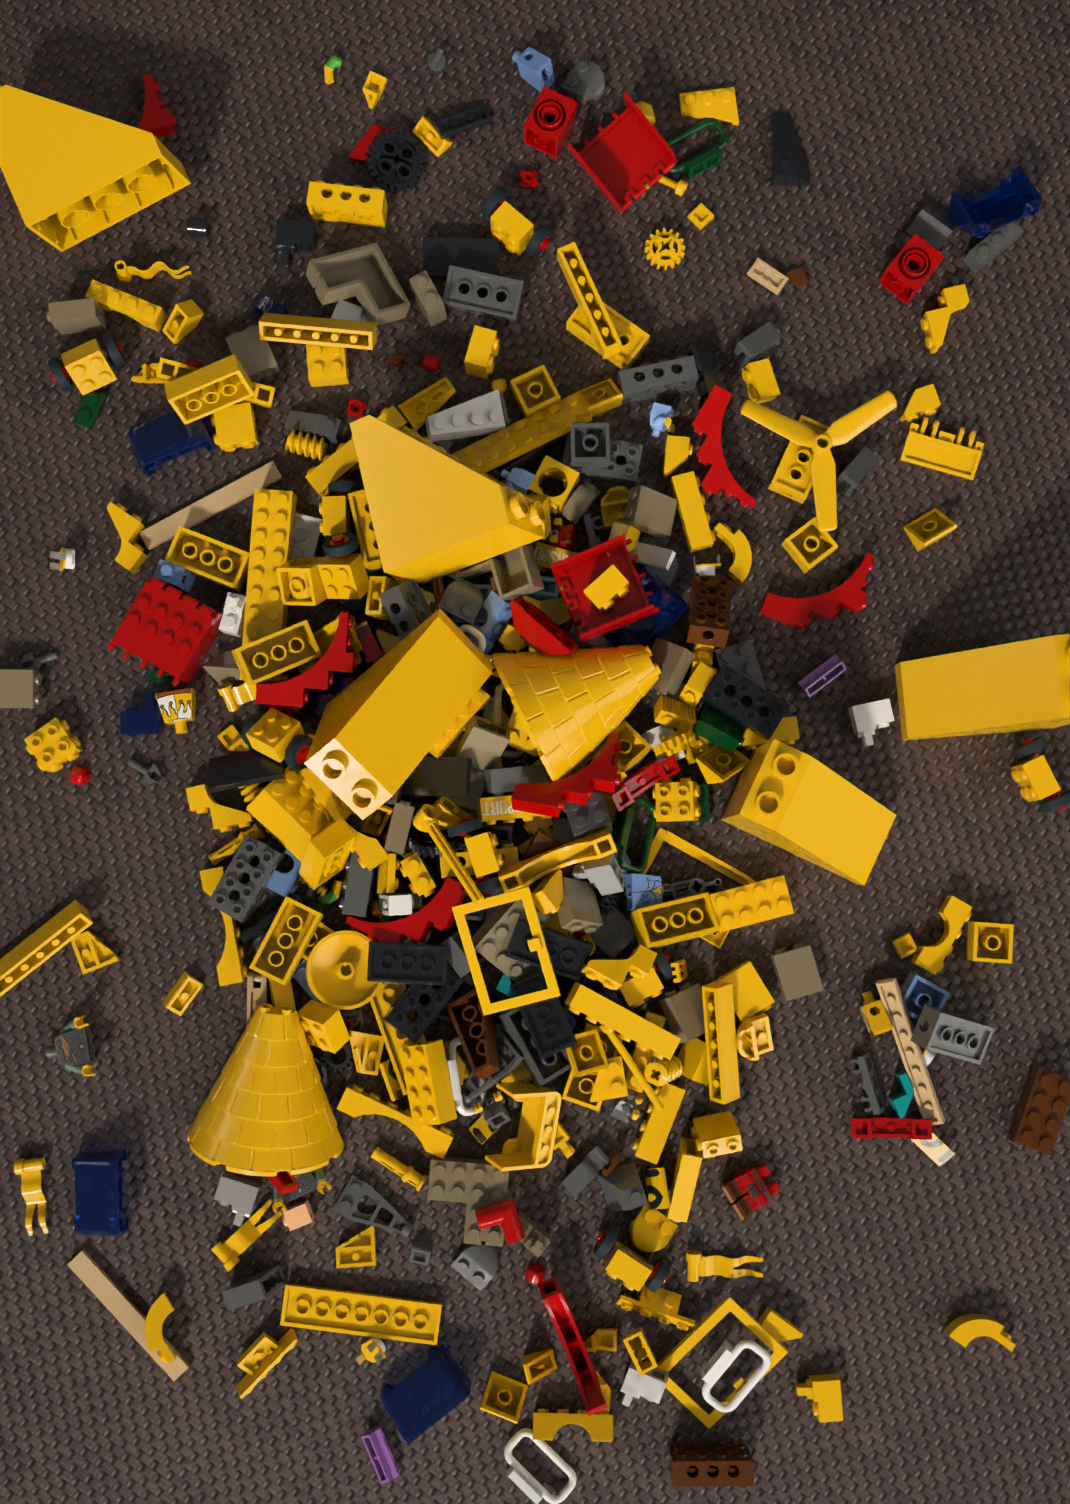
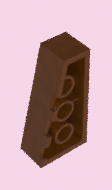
[446,988,501,1079]

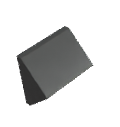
[906,203,958,249]

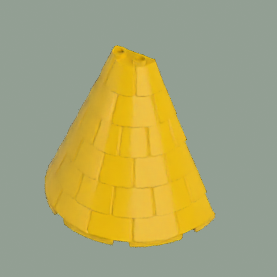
[491,644,661,781]
[187,1004,344,1176]

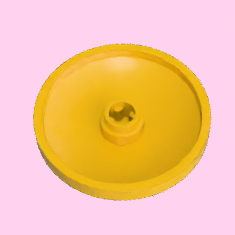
[306,930,383,1010]

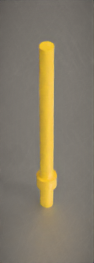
[599,1022,664,1112]

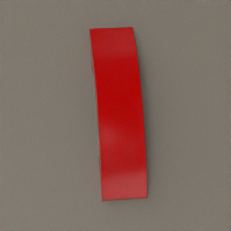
[609,755,681,812]
[851,1117,932,1140]

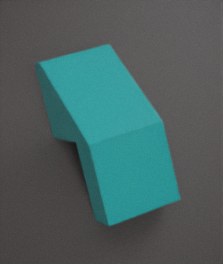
[496,974,515,1014]
[889,1070,914,1119]

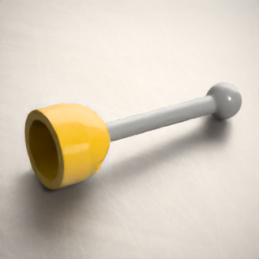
[491,379,511,425]

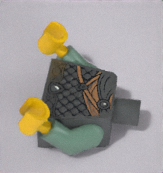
[46,1015,96,1077]
[272,1167,332,1214]

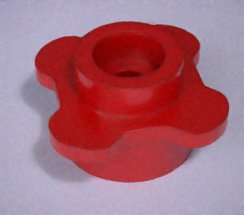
[519,170,539,189]
[345,398,367,419]

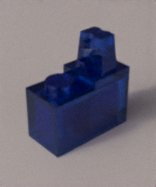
[120,692,164,736]

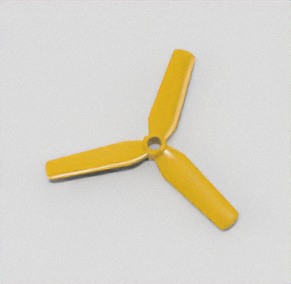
[740,391,897,532]

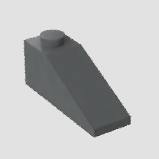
[284,410,344,444]

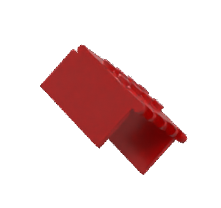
[567,92,678,213]
[550,534,661,643]
[108,576,222,686]

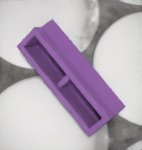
[796,654,847,698]
[361,1425,400,1483]

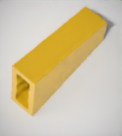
[667,1137,702,1223]

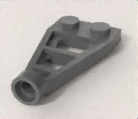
[461,1029,525,1106]
[333,1174,414,1238]

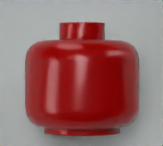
[69,765,91,786]
[525,1263,546,1285]

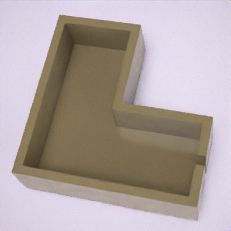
[306,243,411,326]
[456,543,544,602]
[472,890,554,983]
[427,1155,509,1247]

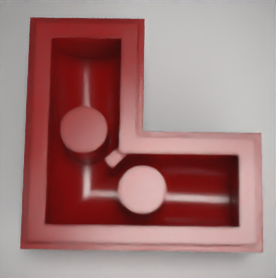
[475,1197,525,1244]

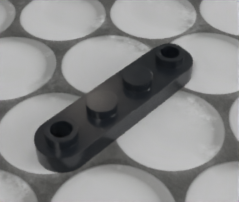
[240,892,308,945]

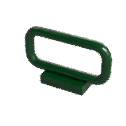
[666,119,729,180]
[611,796,656,874]

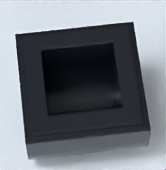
[187,218,210,238]

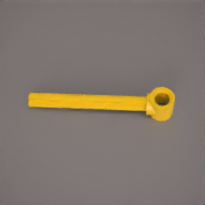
[412,804,484,905]

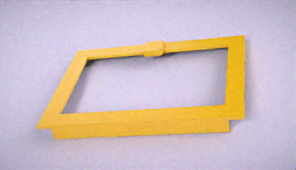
[623,828,755,949]
[452,886,561,1016]
[657,1297,788,1429]

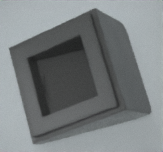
[409,1237,433,1266]

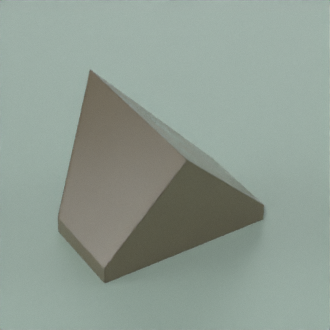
[202,651,244,687]

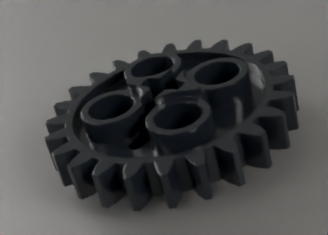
[365,129,426,194]
[407,828,471,858]

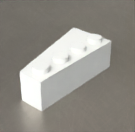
[425,389,506,442]

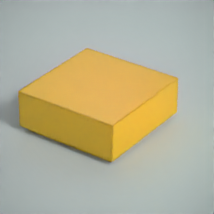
[687,203,714,230]
[891,932,919,959]

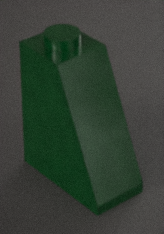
[692,701,745,753]

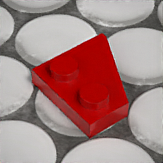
[349,125,391,166]

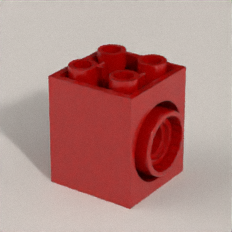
[524,87,578,159]
[878,234,945,305]

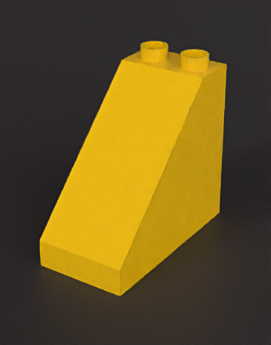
[0,85,191,252]
[349,415,547,584]
[304,609,493,820]
[895,634,1070,741]
[720,739,896,885]

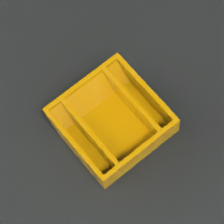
[246,766,355,863]

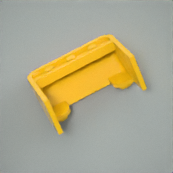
[485,1082,561,1171]

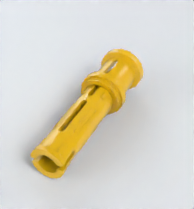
[208,822,265,865]
[371,1146,428,1192]

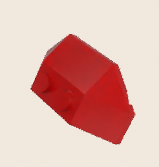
[510,596,579,656]

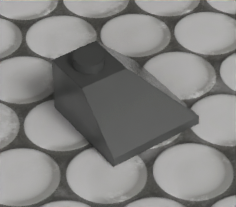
[597,1161,648,1212]

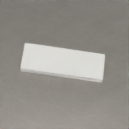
[629,542,676,570]

